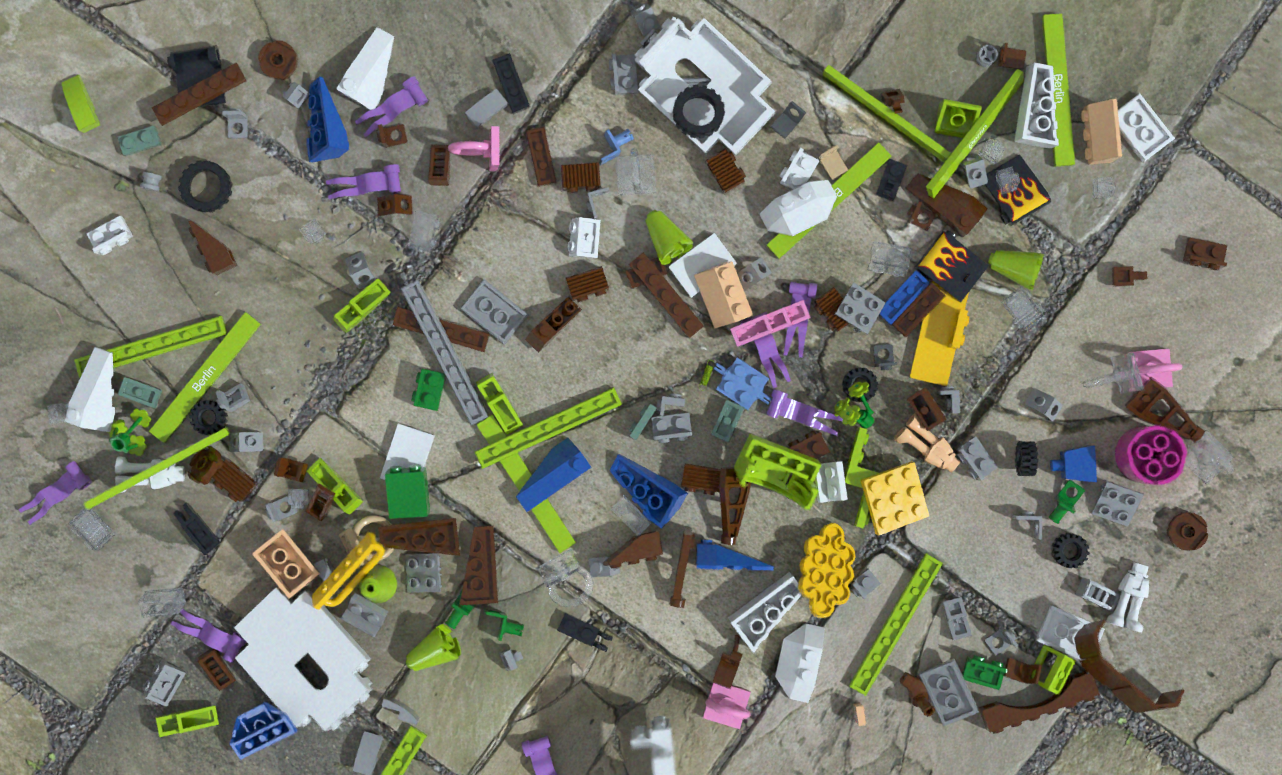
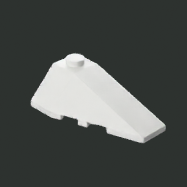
[337,27,394,110]
[65,347,115,432]

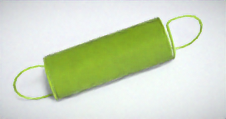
[699,360,715,391]

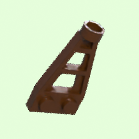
[1125,377,1205,443]
[719,467,751,545]
[669,527,695,608]

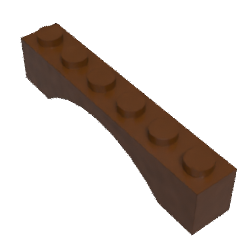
[978,670,1100,734]

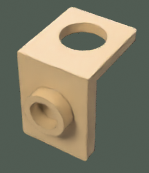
[818,145,848,180]

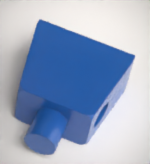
[1050,445,1097,482]

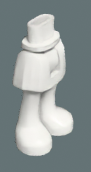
[115,456,185,493]
[1106,563,1149,633]

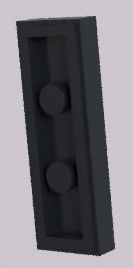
[492,53,531,114]

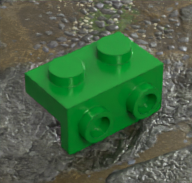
[962,655,1008,690]

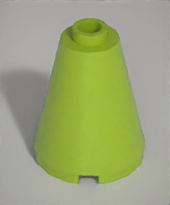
[645,210,693,265]
[988,250,1044,291]
[359,565,397,603]
[406,624,461,671]

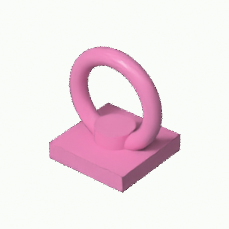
[448,126,499,171]
[1129,349,1182,390]
[703,683,751,729]

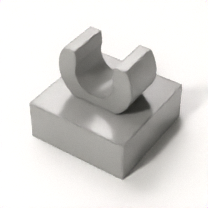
[283,81,310,109]
[499,650,523,671]

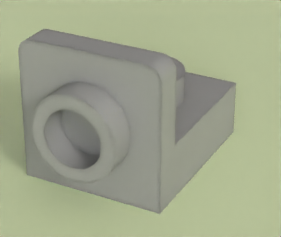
[937,387,960,414]
[851,569,880,599]

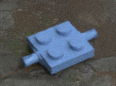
[713,357,772,410]

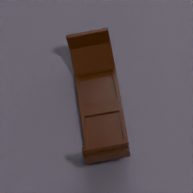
[1074,619,1185,713]

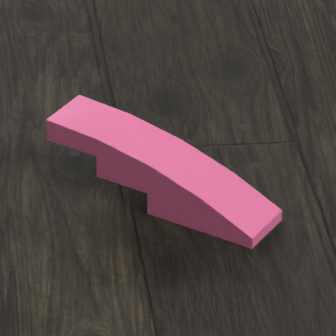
[730,300,811,347]

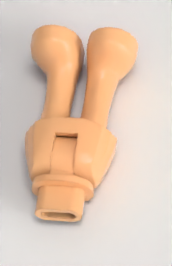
[894,412,961,473]

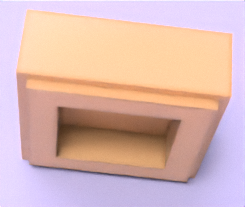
[854,703,866,726]

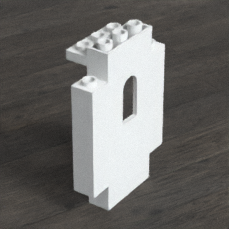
[634,17,775,156]
[234,587,373,731]
[631,716,675,775]

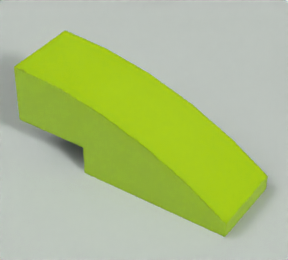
[61,75,101,133]
[333,279,391,334]
[476,373,523,435]
[307,458,364,515]
[155,705,219,737]

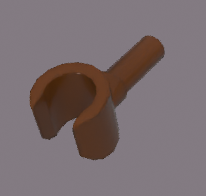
[730,635,743,660]

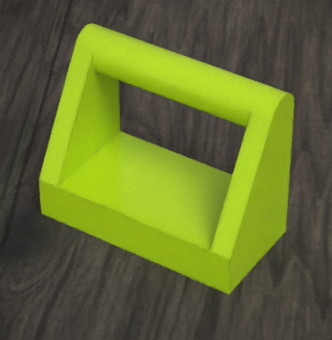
[1031,645,1076,695]

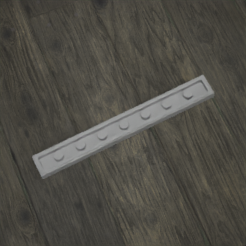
[401,279,489,425]

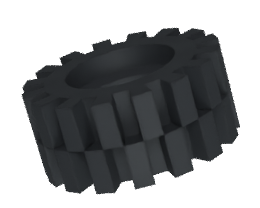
[842,367,878,402]
[189,400,228,435]
[1015,441,1038,476]
[1051,533,1090,569]

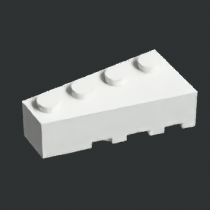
[1014,63,1059,149]
[728,572,801,653]

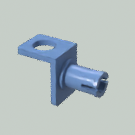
[599,129,633,165]

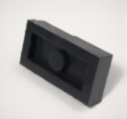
[875,159,907,202]

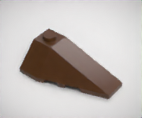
[905,173,988,238]

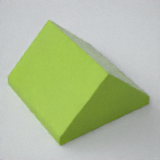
[934,99,982,138]

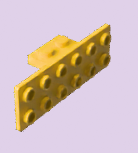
[910,274,970,386]

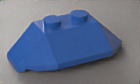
[230,702,298,760]

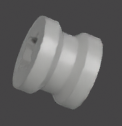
[976,45,998,67]
[140,172,162,192]

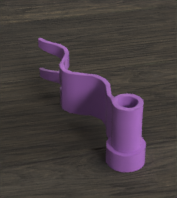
[355,76,428,137]
[326,164,401,199]
[784,282,817,358]
[740,312,791,388]
[766,389,843,436]
[19,461,92,525]
[171,607,246,663]
[521,736,557,775]

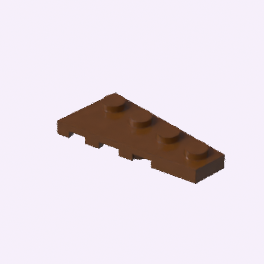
[379,518,460,556]
[459,525,498,605]

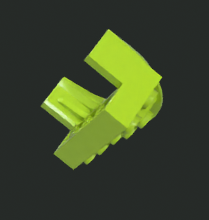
[733,434,822,510]

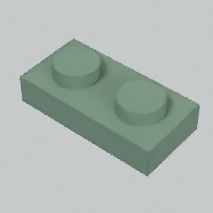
[118,126,162,156]
[118,377,162,408]
[711,400,745,443]
[629,404,657,440]

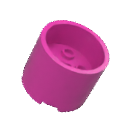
[1115,426,1187,485]

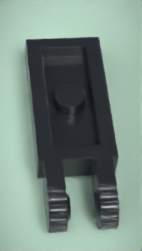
[174,502,221,555]
[557,612,613,652]

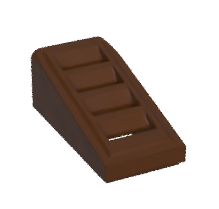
[428,145,450,186]
[305,483,336,522]
[197,648,236,691]

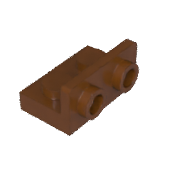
[1183,237,1227,270]
[788,430,830,459]

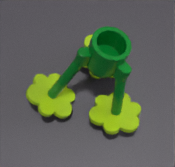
[834,382,874,429]
[106,408,151,456]

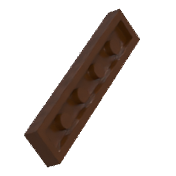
[152,62,247,126]
[628,252,704,338]
[392,306,490,352]

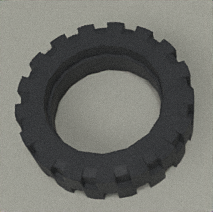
[673,85,725,139]
[178,160,233,213]

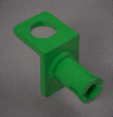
[1049,480,1085,524]
[445,589,476,629]
[484,609,524,641]

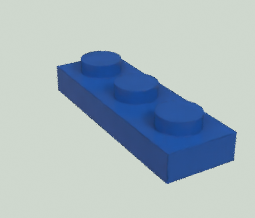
[879,270,930,325]

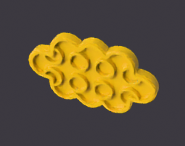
[798,523,855,618]

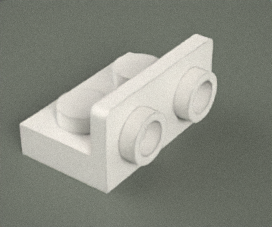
[779,148,819,190]
[87,216,133,255]
[568,217,600,258]
[815,461,847,503]

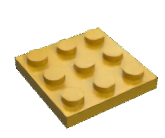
[861,461,929,535]

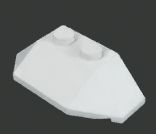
[760,180,837,236]
[775,623,825,703]

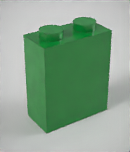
[385,465,430,519]

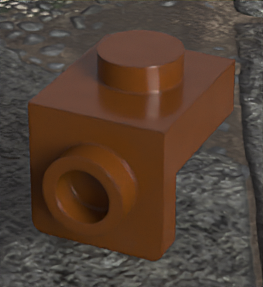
[274,457,308,482]

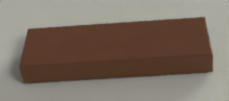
[526,127,557,187]
[892,282,946,338]

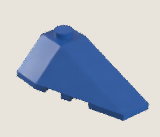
[307,77,349,162]
[516,438,592,512]
[610,454,688,528]
[696,539,774,570]

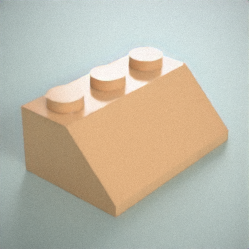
[1081,99,1122,165]
[694,261,753,328]
[252,529,320,599]

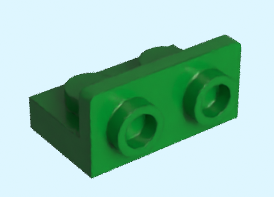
[411,369,446,411]

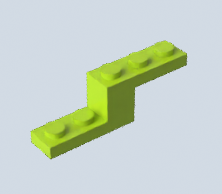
[844,427,878,529]

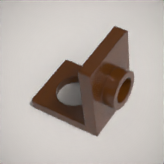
[998,43,1026,70]
[377,124,408,148]
[377,194,412,216]
[907,201,936,231]
[713,653,741,689]
[1004,658,1042,684]

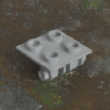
[835,282,885,335]
[1092,481,1144,526]
[405,553,442,593]

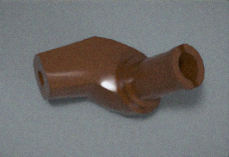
[900,672,935,717]

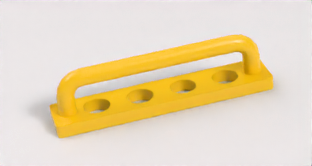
[312,532,385,610]

